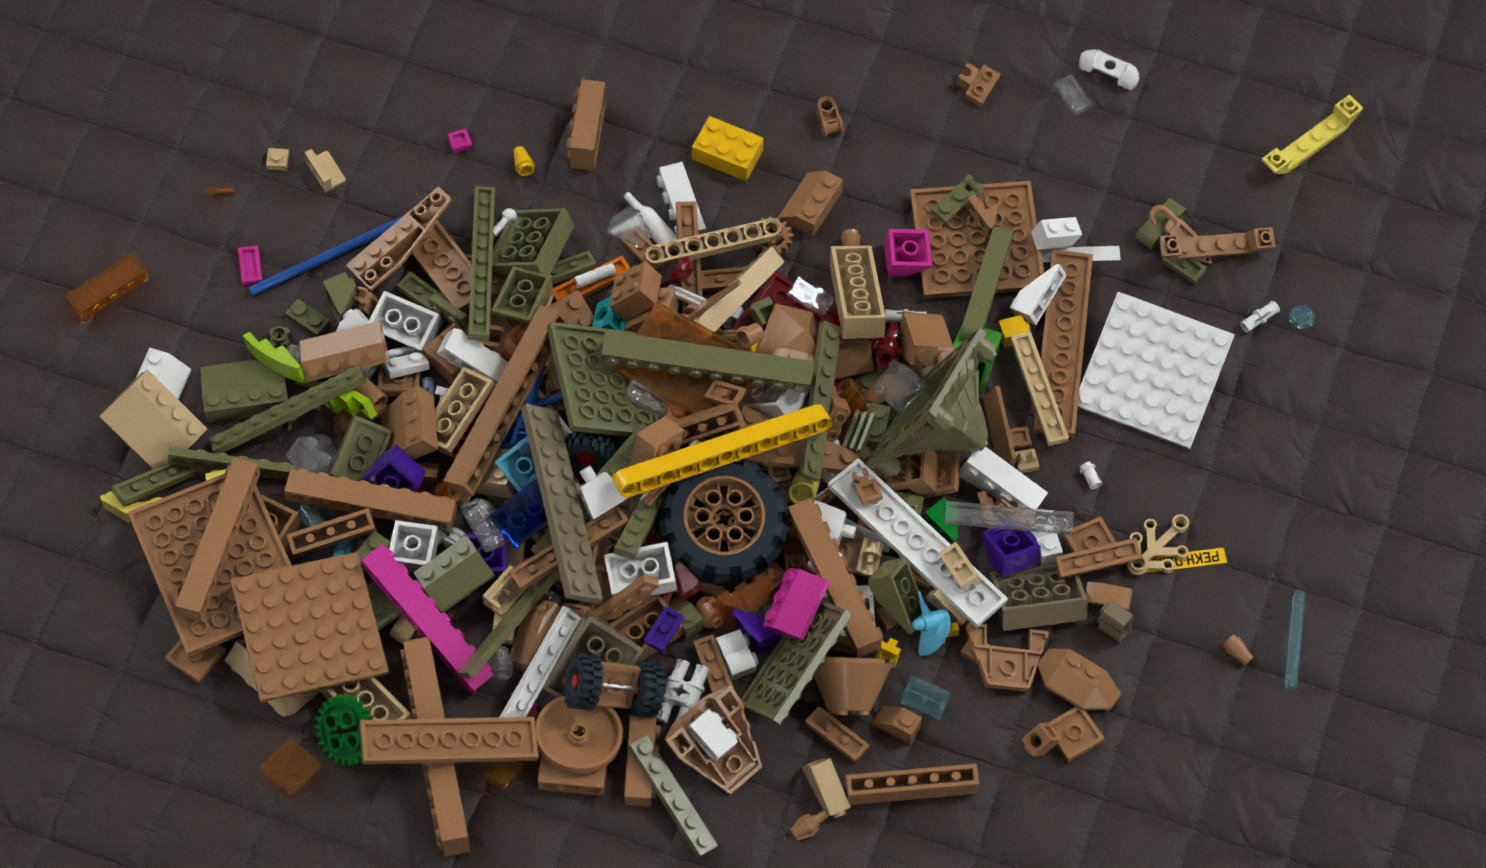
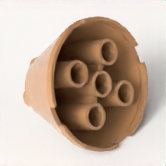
[813,657,894,715]

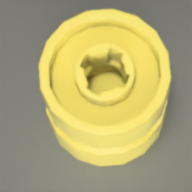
[789,470,820,504]

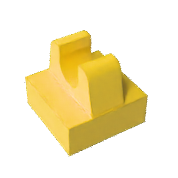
[875,638,901,668]

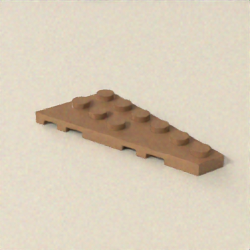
[738,406,860,473]

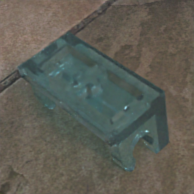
[901,675,951,720]

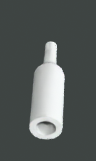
[624,192,678,254]

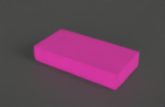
[238,245,263,286]

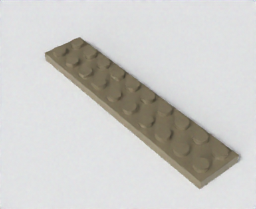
[521,404,603,603]

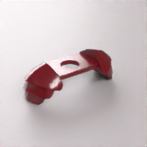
[660,257,693,288]

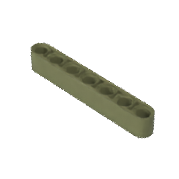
[959,226,1014,339]

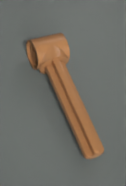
[708,323,764,348]

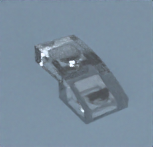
[786,277,835,315]

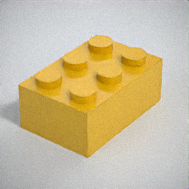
[692,116,764,181]

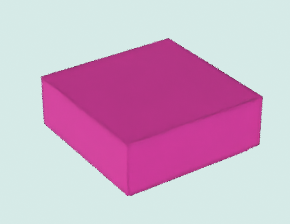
[447,128,472,154]

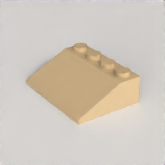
[99,369,207,470]

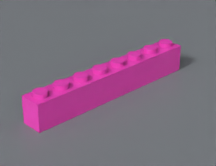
[361,544,494,695]

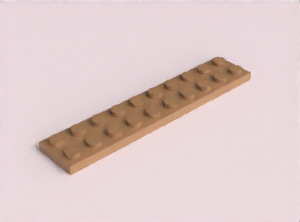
[1033,249,1093,437]

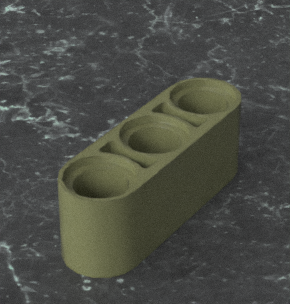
[1135,198,1187,250]

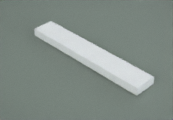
[499,606,582,718]

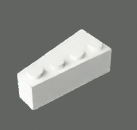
[959,447,1048,517]

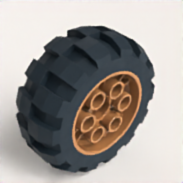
[659,459,789,588]

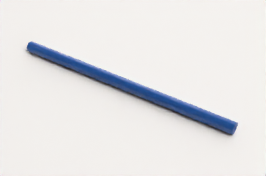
[248,215,404,297]

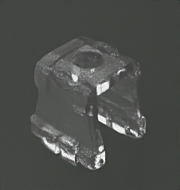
[873,359,928,412]

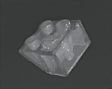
[285,435,338,477]

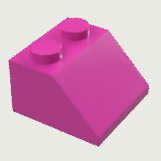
[884,229,932,277]

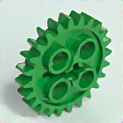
[315,694,374,766]

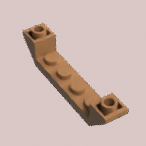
[1159,227,1276,260]

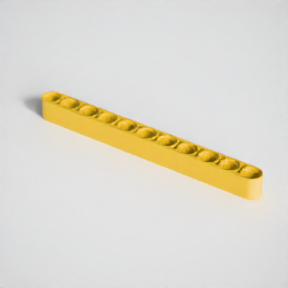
[612,404,833,498]

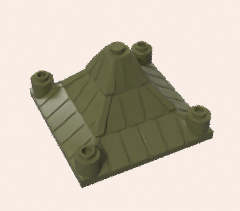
[866,328,997,478]

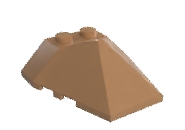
[755,303,819,382]
[664,685,763,794]

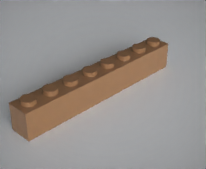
[174,458,261,622]
[284,469,457,532]
[788,498,883,658]

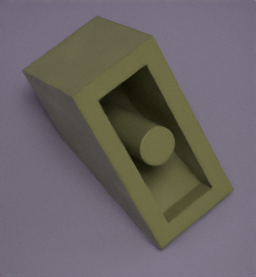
[668,596,703,641]

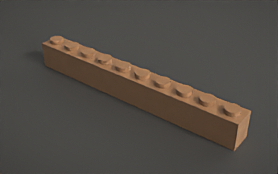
[444,305,568,496]

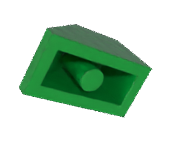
[924,497,958,544]

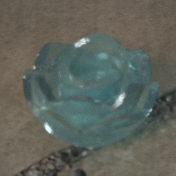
[1289,305,1315,329]

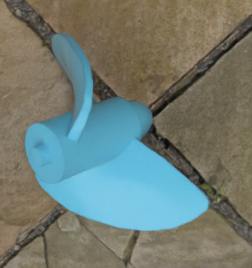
[912,591,950,656]

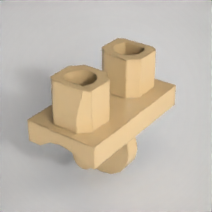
[855,537,885,578]

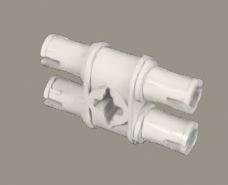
[656,659,710,723]

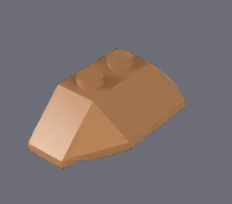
[674,404,745,450]
[1037,649,1121,711]

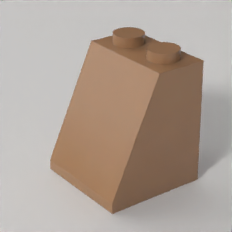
[898,312,954,367]

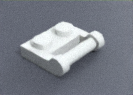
[382,346,429,379]

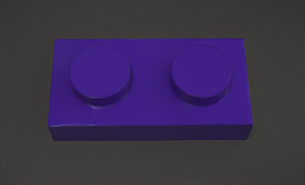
[644,606,684,653]

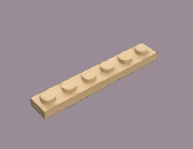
[1010,331,1069,446]

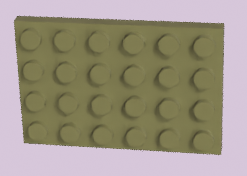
[741,601,852,724]

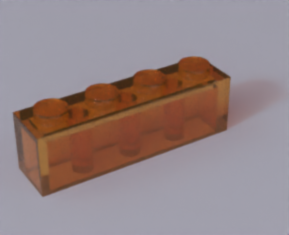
[65,252,149,324]

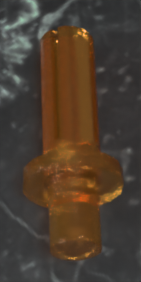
[203,184,234,197]

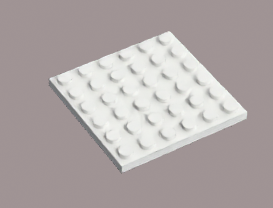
[1078,292,1235,449]

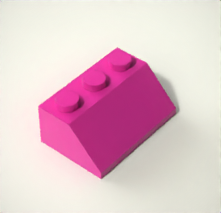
[763,568,830,640]

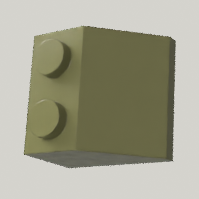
[323,272,358,325]

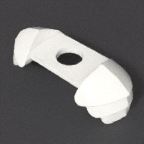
[1079,49,1139,90]

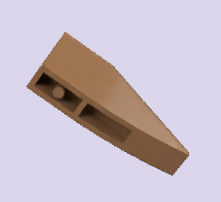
[346,186,452,291]

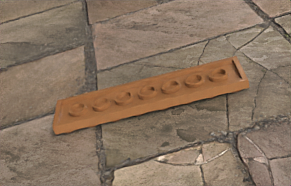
[359,717,539,764]

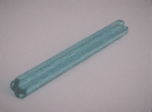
[1285,590,1305,690]

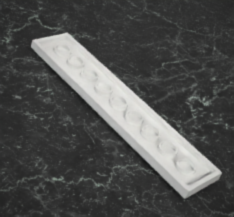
[827,458,1008,628]

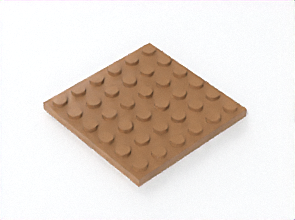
[910,181,1044,299]
[230,552,389,703]

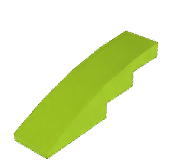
[243,332,306,383]
[308,381,377,419]

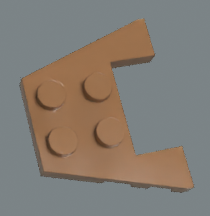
[966,622,1049,692]

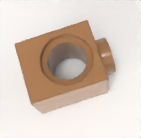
[1021,723,1061,757]

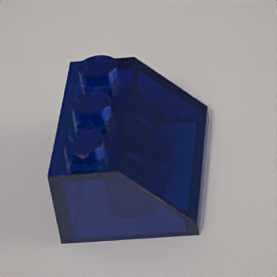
[488,476,548,549]

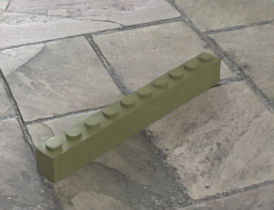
[601,331,814,393]

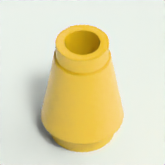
[513,146,535,176]

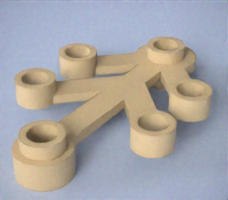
[1127,514,1189,575]

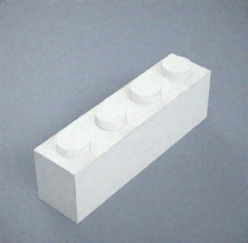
[656,162,706,235]
[436,328,508,384]

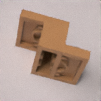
[887,451,960,498]

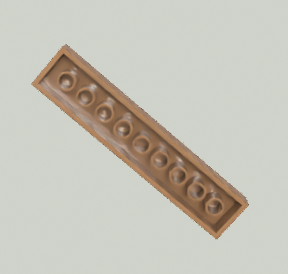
[400,637,470,857]

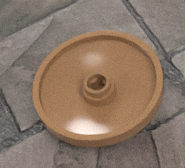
[535,696,623,773]

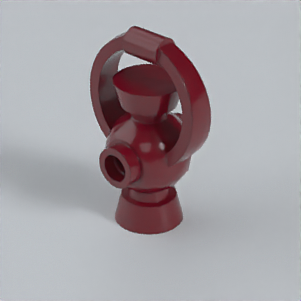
[871,321,902,368]

